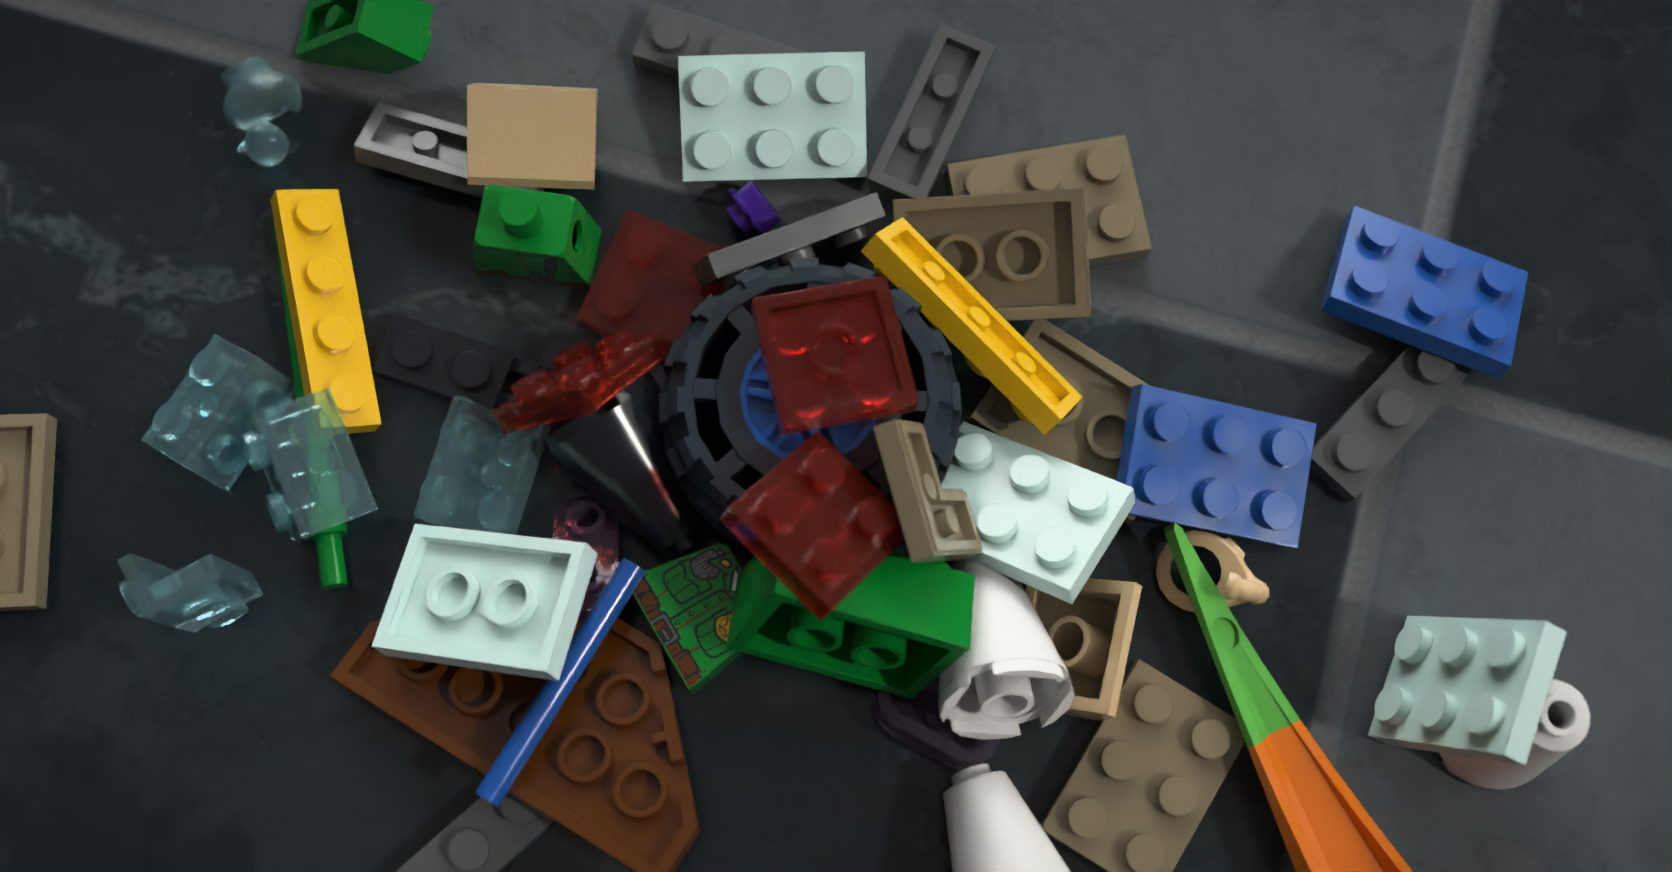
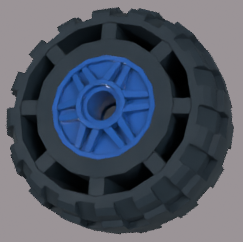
[659,258,961,552]

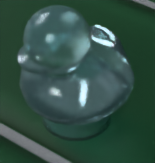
[221,55,302,166]

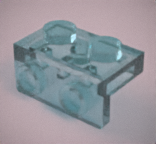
[141,335,295,490]
[240,387,378,540]
[414,396,551,535]
[117,553,264,633]

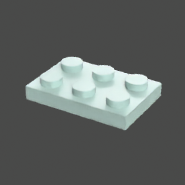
[678,51,867,182]
[941,421,1136,604]
[371,524,598,681]
[1368,616,1567,766]

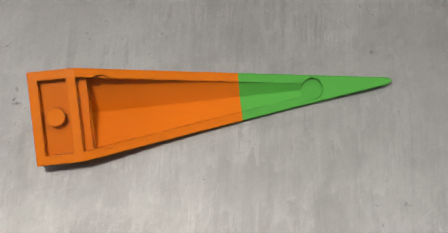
[1164,523,1413,872]

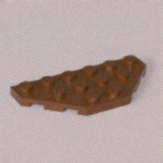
[330,598,700,872]

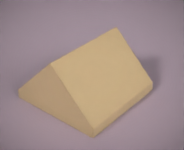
[467,83,598,190]
[1025,578,1142,722]

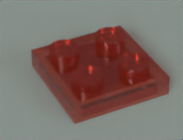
[576,209,724,361]
[751,275,919,436]
[492,329,670,434]
[720,431,905,622]

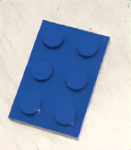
[1321,206,1528,379]
[1116,384,1317,548]

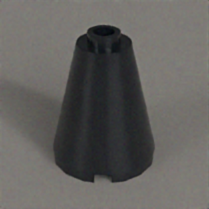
[543,371,706,558]

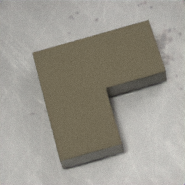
[873,419,983,563]

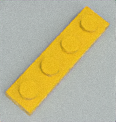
[270,189,382,437]
[861,217,1082,436]

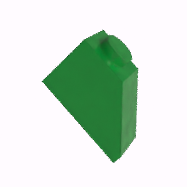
[295,0,434,74]

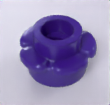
[726,181,782,238]

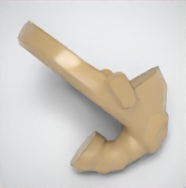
[1156,530,1269,612]

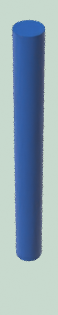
[475,558,646,807]

